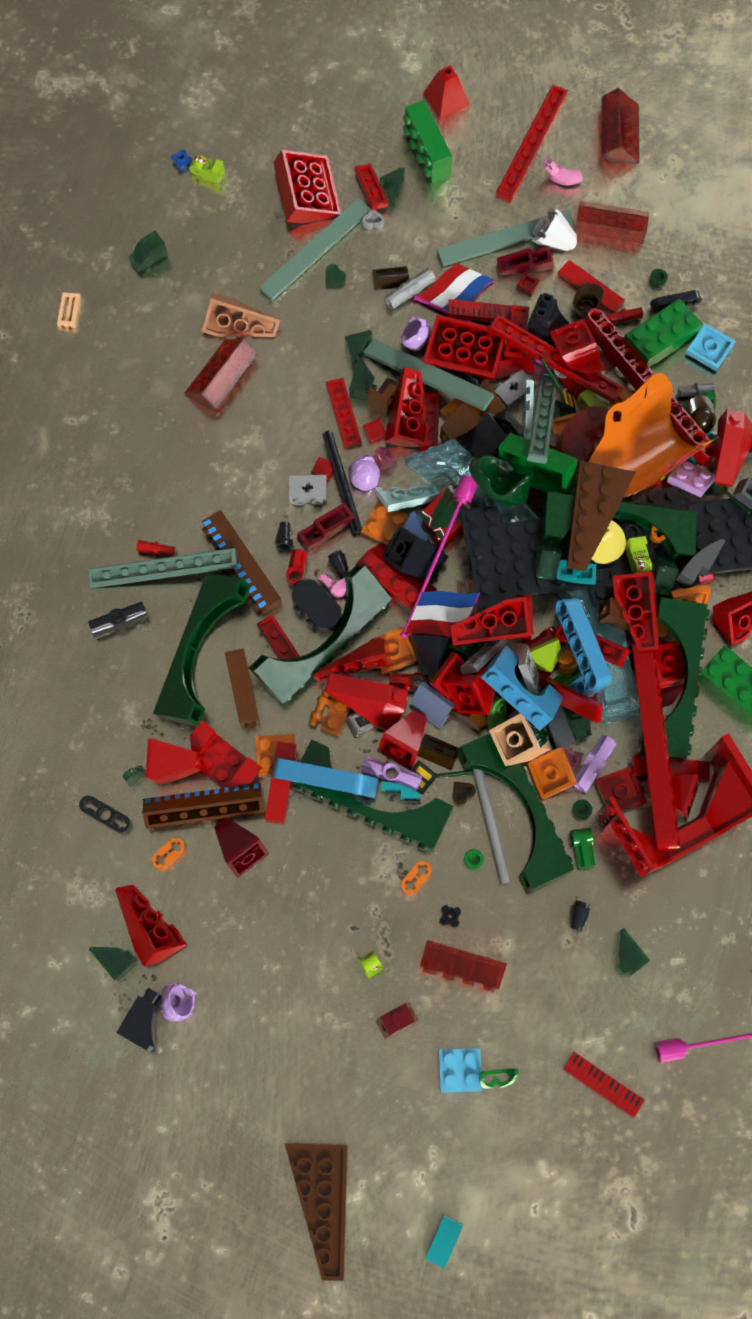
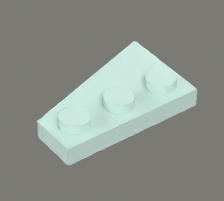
[523,380,536,440]
[375,485,440,512]

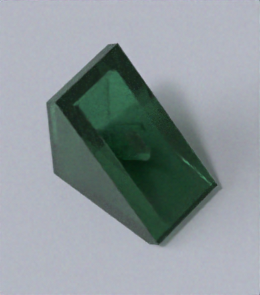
[345,330,373,368]
[536,540,562,580]
[653,555,679,595]

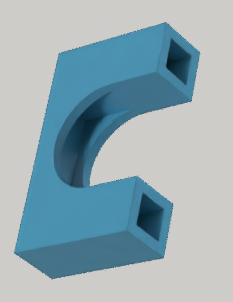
[481,645,563,731]

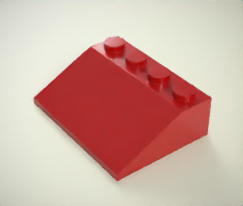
[273,149,341,223]
[423,315,505,379]

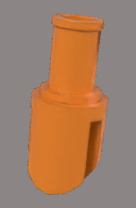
[558,647,578,674]

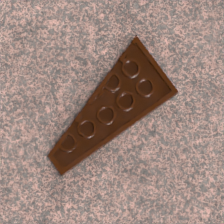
[566,461,636,571]
[285,1143,348,1281]

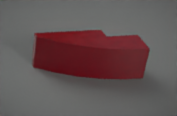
[497,246,555,275]
[297,503,355,553]

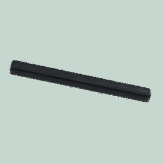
[322,430,362,534]

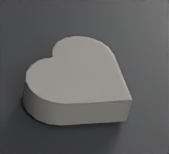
[362,210,385,230]

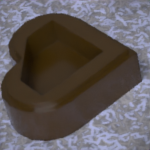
[452,781,476,806]

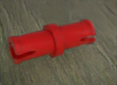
[606,307,643,324]
[136,539,176,557]

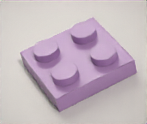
[667,461,714,498]

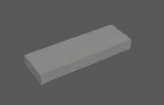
[460,639,507,674]

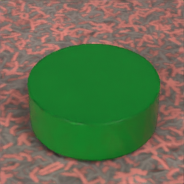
[464,849,484,870]

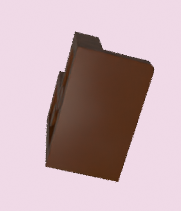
[368,377,400,417]

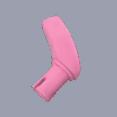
[542,158,582,186]
[318,572,346,598]

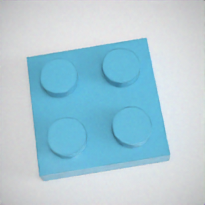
[685,323,736,371]
[439,1048,482,1092]

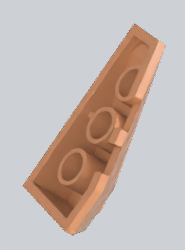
[202,292,280,337]

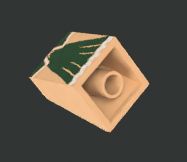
[489,713,555,766]

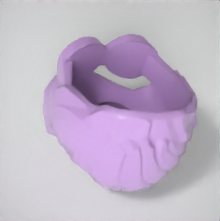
[401,317,431,351]
[348,455,380,491]
[159,982,195,1022]

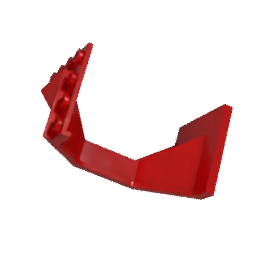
[597,733,752,877]

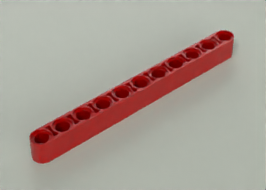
[585,308,716,467]
[632,641,680,850]

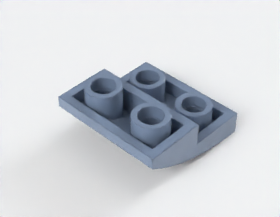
[409,681,455,729]

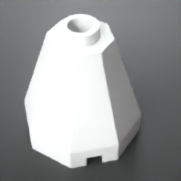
[532,208,577,251]

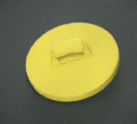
[591,520,626,564]

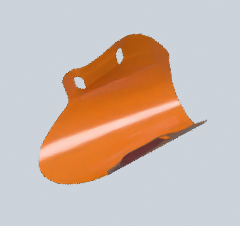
[589,373,721,497]

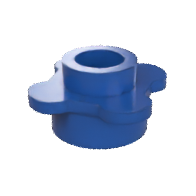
[171,149,192,168]

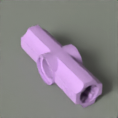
[574,735,617,793]
[361,756,422,792]

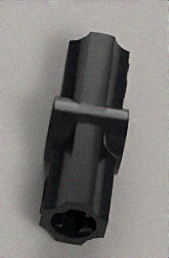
[88,601,148,638]

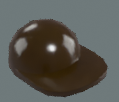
[573,284,604,317]
[685,395,716,433]

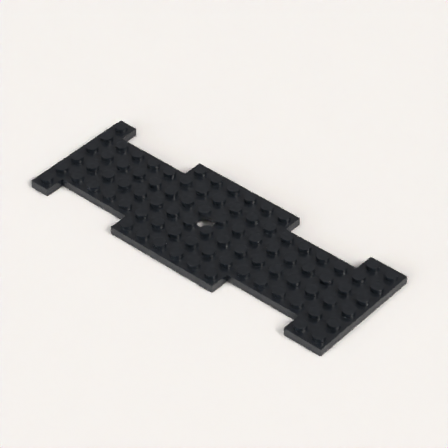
[459,478,752,612]

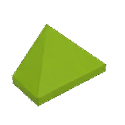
[529,637,562,672]

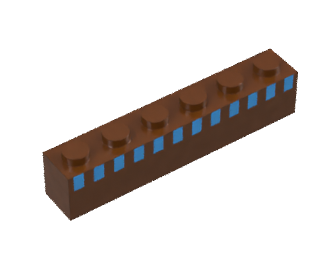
[202,510,282,616]
[142,783,264,829]

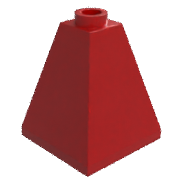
[423,65,470,120]
[443,663,496,715]
[377,710,427,770]
[145,739,205,786]
[641,774,699,823]

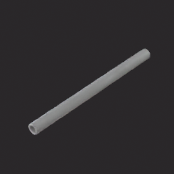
[473,769,511,884]

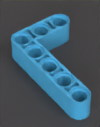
[555,597,611,697]
[272,758,379,798]

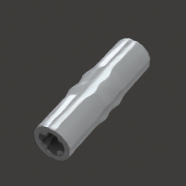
[384,268,436,310]

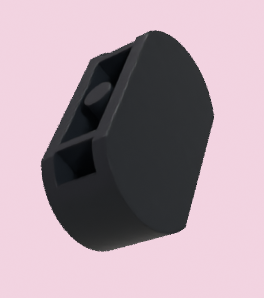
[292,579,342,633]

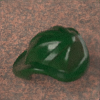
[469,455,534,506]

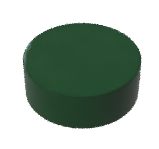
[649,269,668,288]
[572,800,592,820]

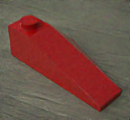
[385,367,429,447]
[714,408,752,487]
[613,572,659,652]
[712,592,752,646]
[450,597,532,645]
[313,637,392,681]
[325,673,408,730]
[115,885,186,967]

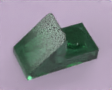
[380,167,405,207]

